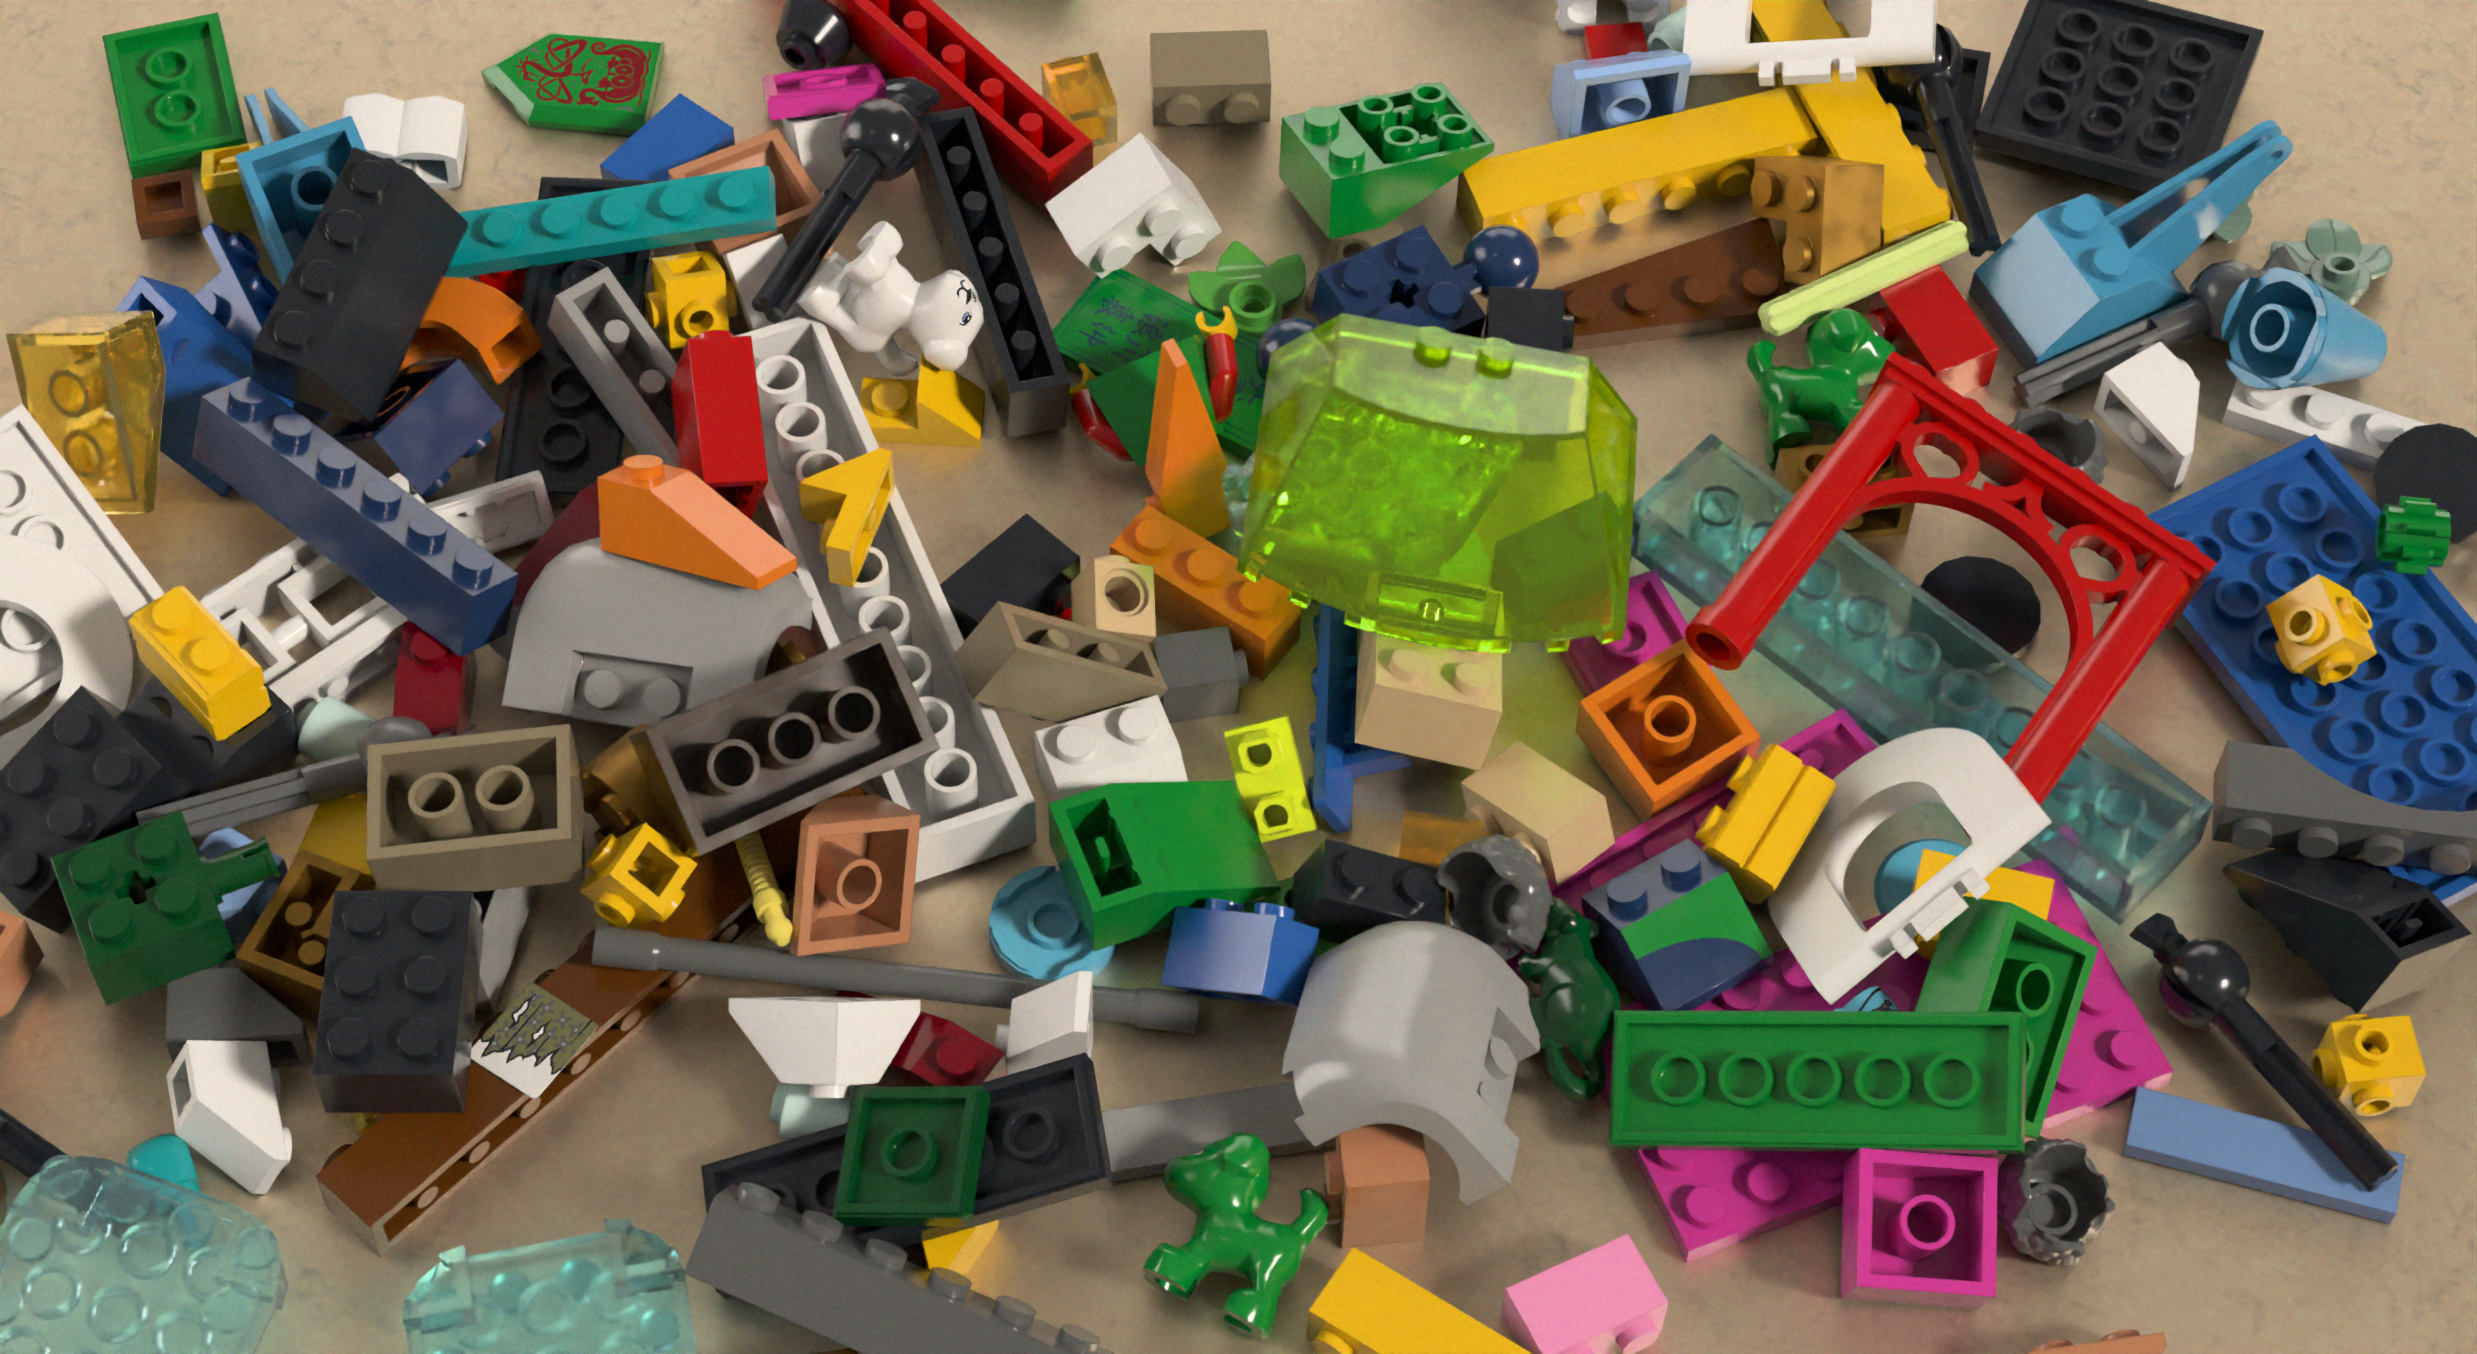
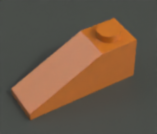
[1143,338,1249,539]
[597,455,797,591]

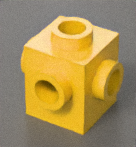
[645,249,737,350]
[2266,574,2377,686]
[579,822,697,929]
[2311,1014,2427,1116]

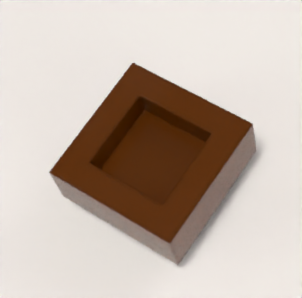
[131,170,202,241]

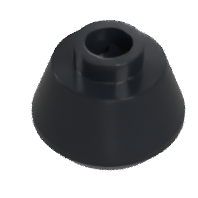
[776,0,852,70]

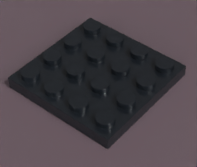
[1973,0,2264,192]

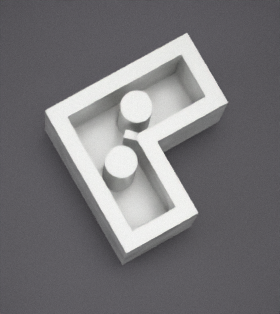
[1045,132,1222,279]

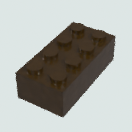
[629,625,940,858]

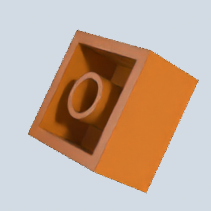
[1575,637,1761,824]

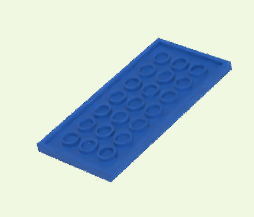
[2147,434,2477,908]

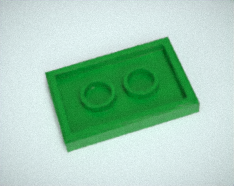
[102,12,248,179]

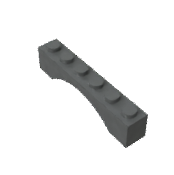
[2212,740,2477,875]

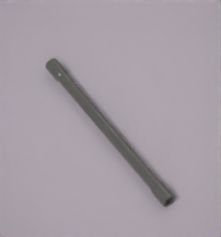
[591,925,1199,1034]

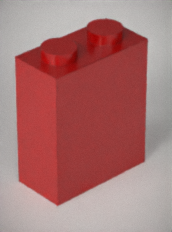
[671,330,768,520]

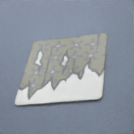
[471,983,598,1099]

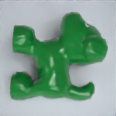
[1747,308,1896,471]
[1142,1132,1330,1342]

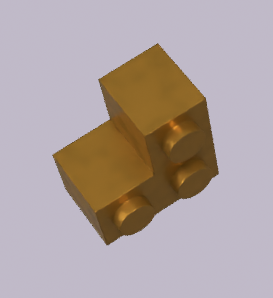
[1751,155,1884,285]
[235,849,367,1022]

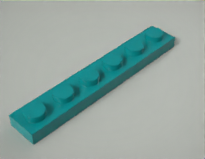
[444,165,777,278]

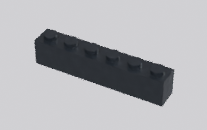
[913,106,1070,439]

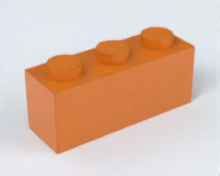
[1110,504,1302,681]

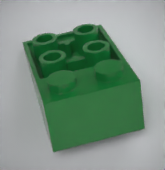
[1279,82,1494,240]
[1048,780,1281,951]

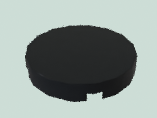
[2371,423,2477,544]
[1914,556,2041,672]

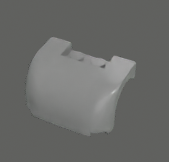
[501,537,814,729]
[1282,921,1542,1207]

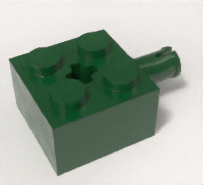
[50,810,280,1006]

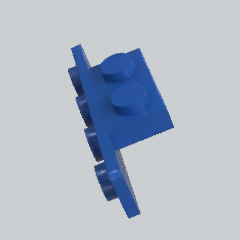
[193,222,332,421]
[1307,588,1412,834]

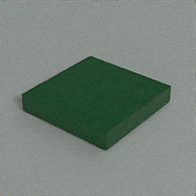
[832,1086,991,1227]

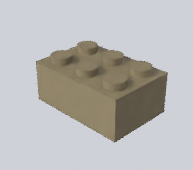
[366,724,585,892]

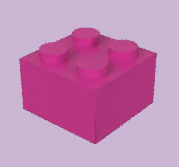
[1840,1148,1998,1309]

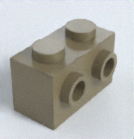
[1150,30,1271,126]

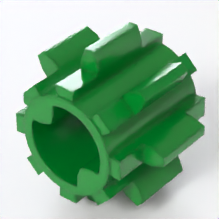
[2375,496,2451,576]

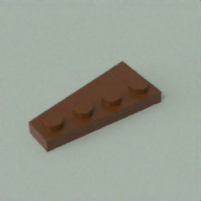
[1554,217,1790,351]

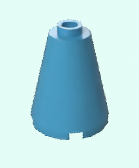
[2221,267,2387,391]

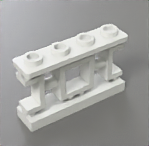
[199,473,425,725]

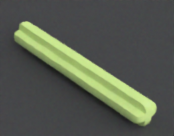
[1758,220,1969,336]

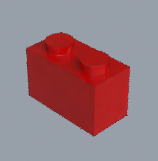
[1865,264,1999,395]

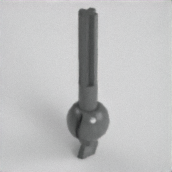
[2013,245,2302,409]
[135,716,478,838]

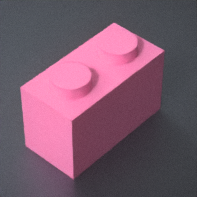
[1501,1234,1669,1354]

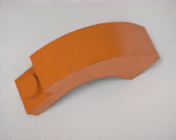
[398,277,544,385]

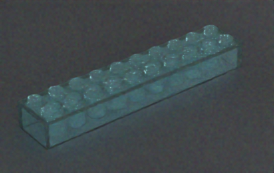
[1627,433,2214,926]

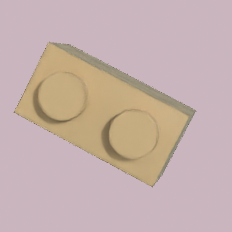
[1461,740,1615,887]

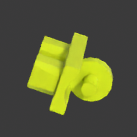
[1223,714,1317,843]

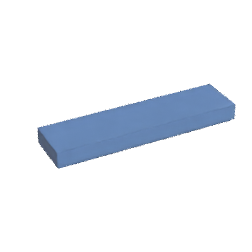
[2122,1086,2406,1224]

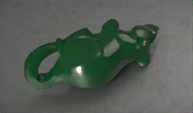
[1518,895,1620,1103]

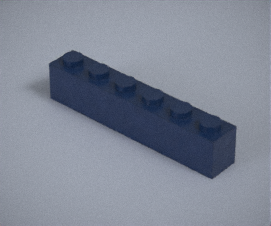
[192,377,519,657]

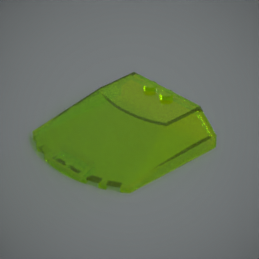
[1236,313,1638,653]

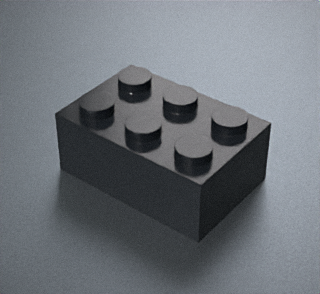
[0,685,198,935]
[312,891,484,1113]

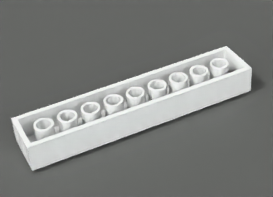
[736,314,1037,883]

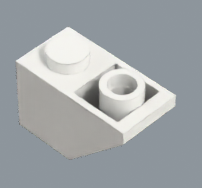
[166,1040,292,1194]

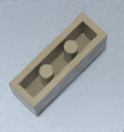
[955,601,1168,724]

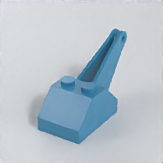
[235,87,367,289]
[1969,120,2293,371]

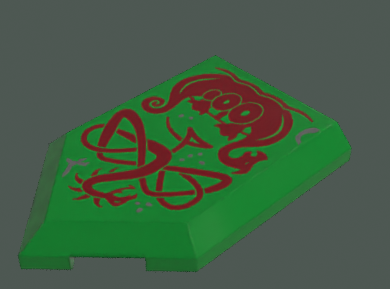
[481,32,665,135]

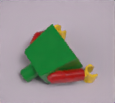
[1068,306,1239,467]

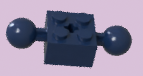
[1255,224,1540,397]

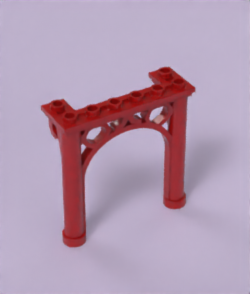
[1685,351,2217,856]

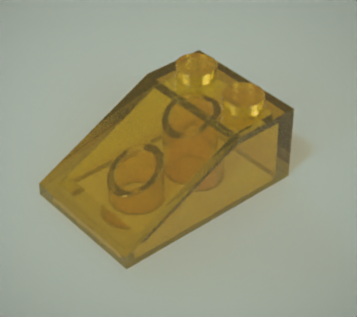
[5,310,166,514]

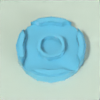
[989,866,1118,981]

